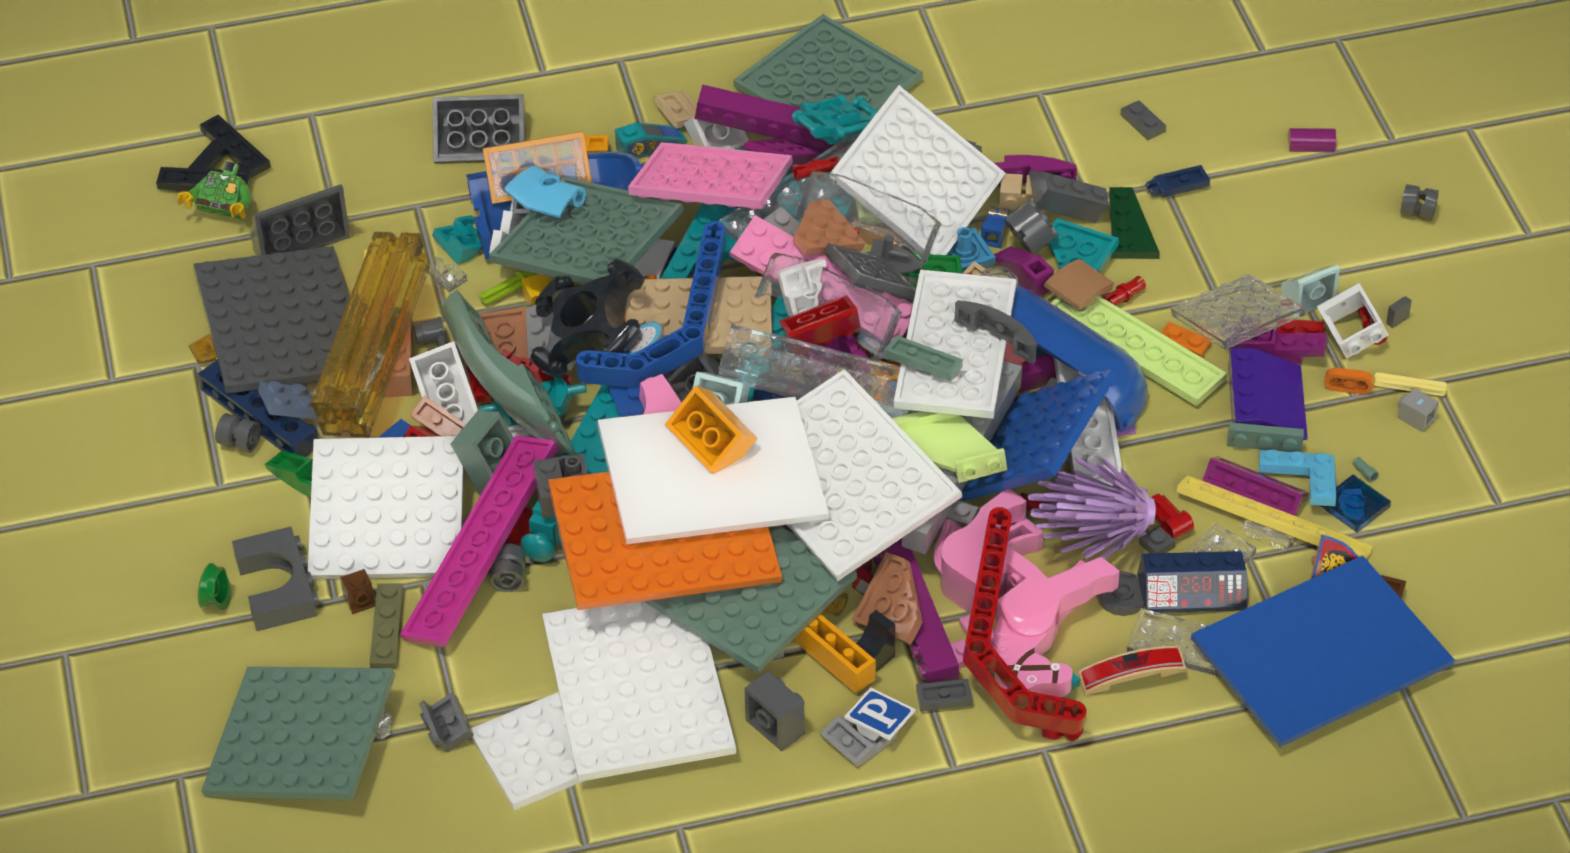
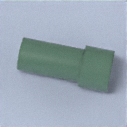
[1353,457,1379,482]

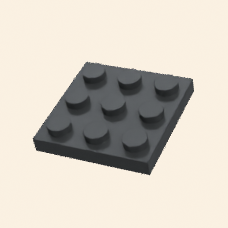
[824,243,916,299]

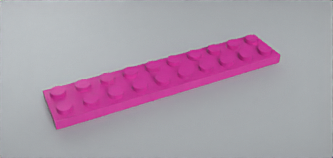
[400,435,558,648]

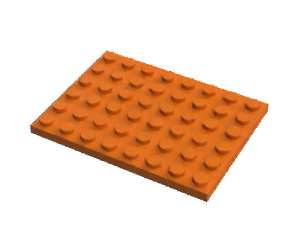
[548,472,782,610]

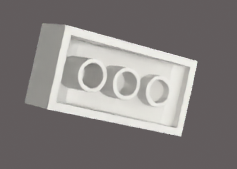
[409,341,479,424]

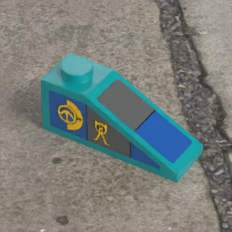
[615,122,687,159]

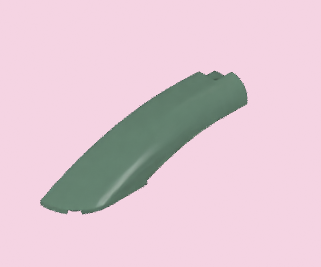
[442,290,576,455]

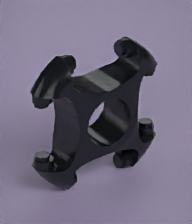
[530,258,644,379]

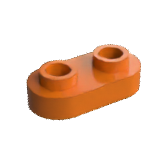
[1324,368,1374,394]

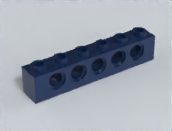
[198,360,318,457]

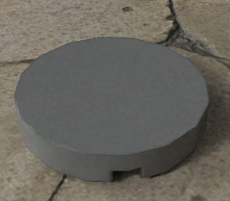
[1097,571,1145,616]

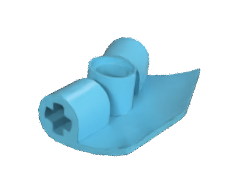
[504,165,586,218]

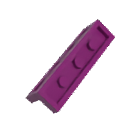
[1202,456,1309,516]

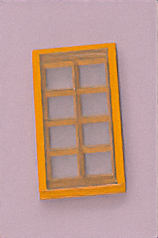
[483,131,592,204]

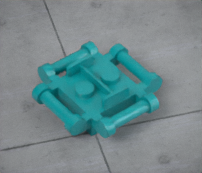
[792,94,879,145]

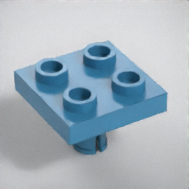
[946,227,996,273]

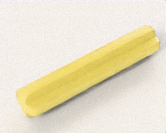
[1374,372,1447,396]

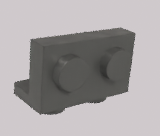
[419,692,474,752]

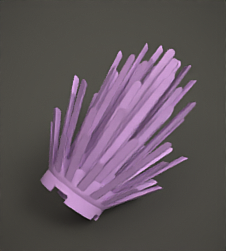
[1028,457,1156,559]

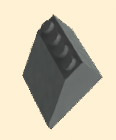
[433,94,526,163]
[250,184,350,256]

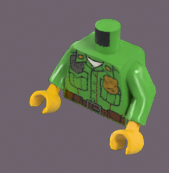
[178,162,252,219]

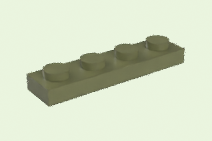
[370,583,404,670]

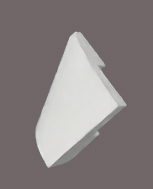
[776,259,826,317]

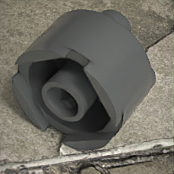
[1004,199,1059,254]

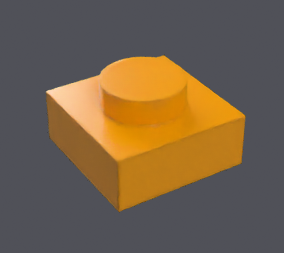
[585,135,609,154]

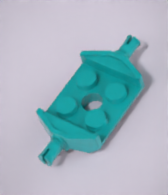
[479,377,587,427]

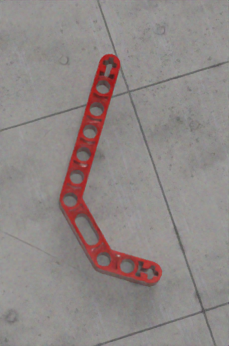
[963,507,1087,734]

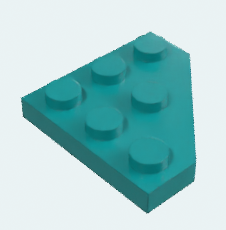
[1048,218,1119,272]

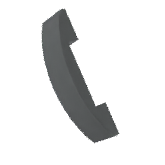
[954,300,1037,364]

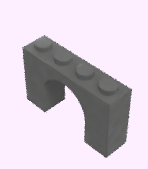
[232,527,319,632]

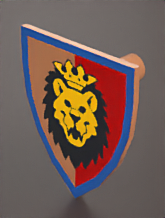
[1310,535,1358,579]

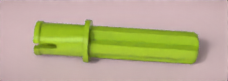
[479,271,537,306]

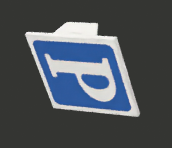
[844,687,916,741]

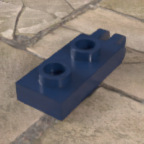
[1145,165,1210,197]

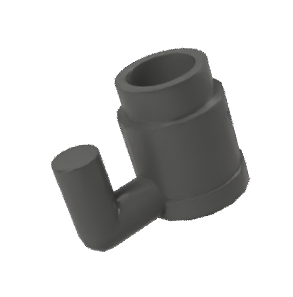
[413,317,448,351]

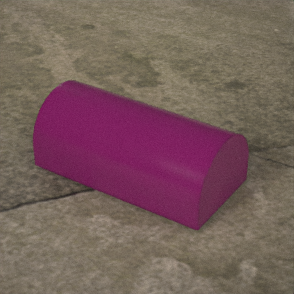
[1288,128,1336,152]

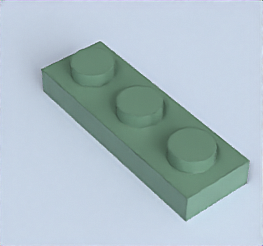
[884,335,963,381]
[1227,422,1304,452]

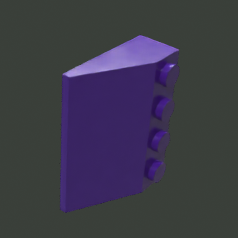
[1228,348,1308,440]

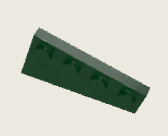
[1109,187,1160,259]

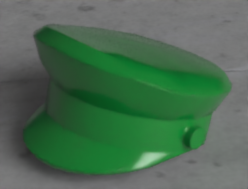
[198,563,231,610]

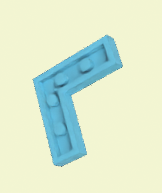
[1259,450,1336,506]

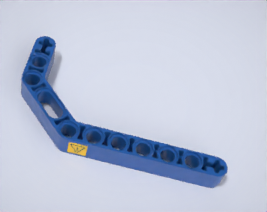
[576,221,726,388]

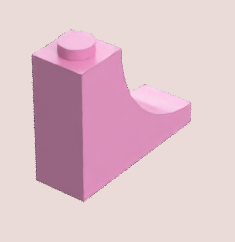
[639,374,682,415]

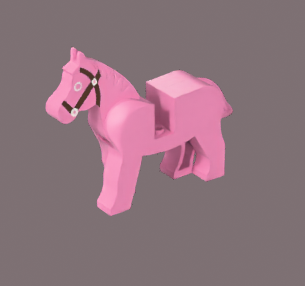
[933,489,1120,697]

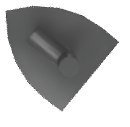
[870,235,923,275]

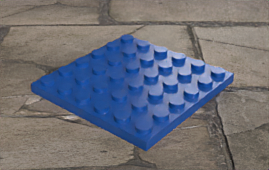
[958,369,1117,502]

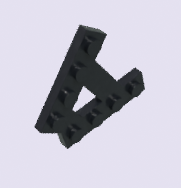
[156,114,271,191]

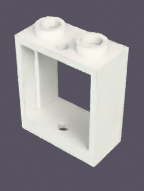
[1317,283,1389,359]

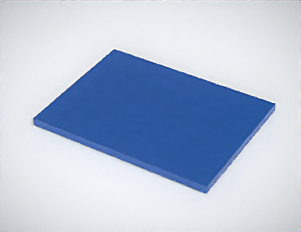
[1191,555,1455,747]

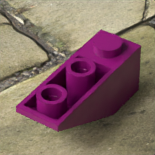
[994,246,1054,296]

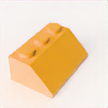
[665,386,758,474]

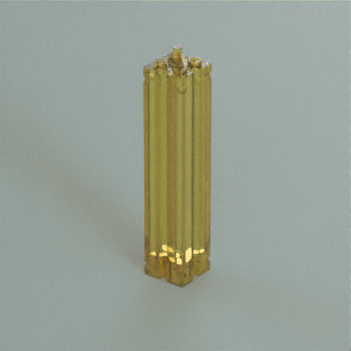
[311,232,430,438]

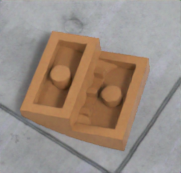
[1044,259,1114,311]

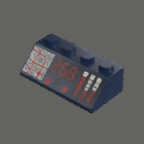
[1137,551,1247,613]

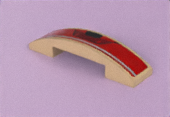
[1078,646,1187,696]

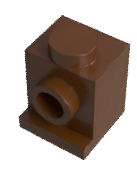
[340,569,375,615]

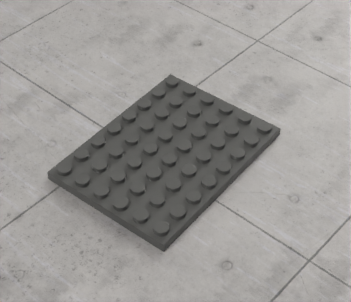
[193,246,371,394]

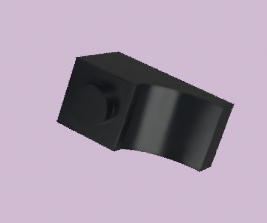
[856,610,895,672]

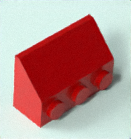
[779,295,861,354]

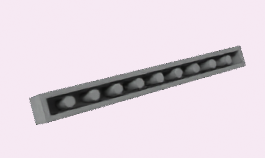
[902,361,1022,554]

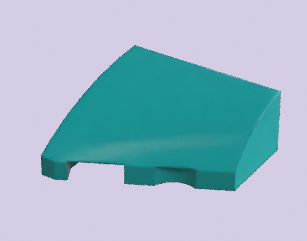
[432,215,482,264]

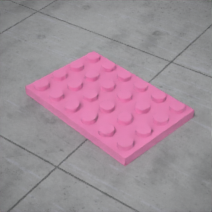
[628,142,793,210]

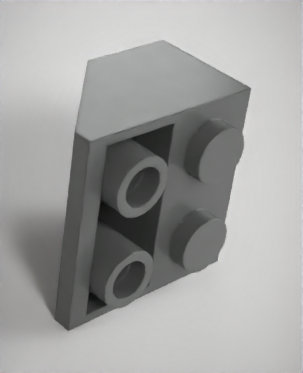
[533,453,588,519]

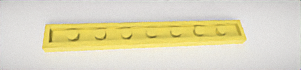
[1176,475,1373,559]

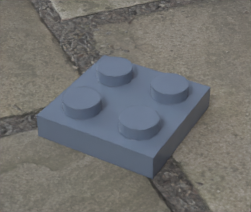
[258,381,318,419]

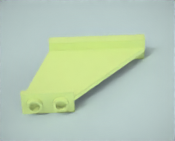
[892,411,1007,483]

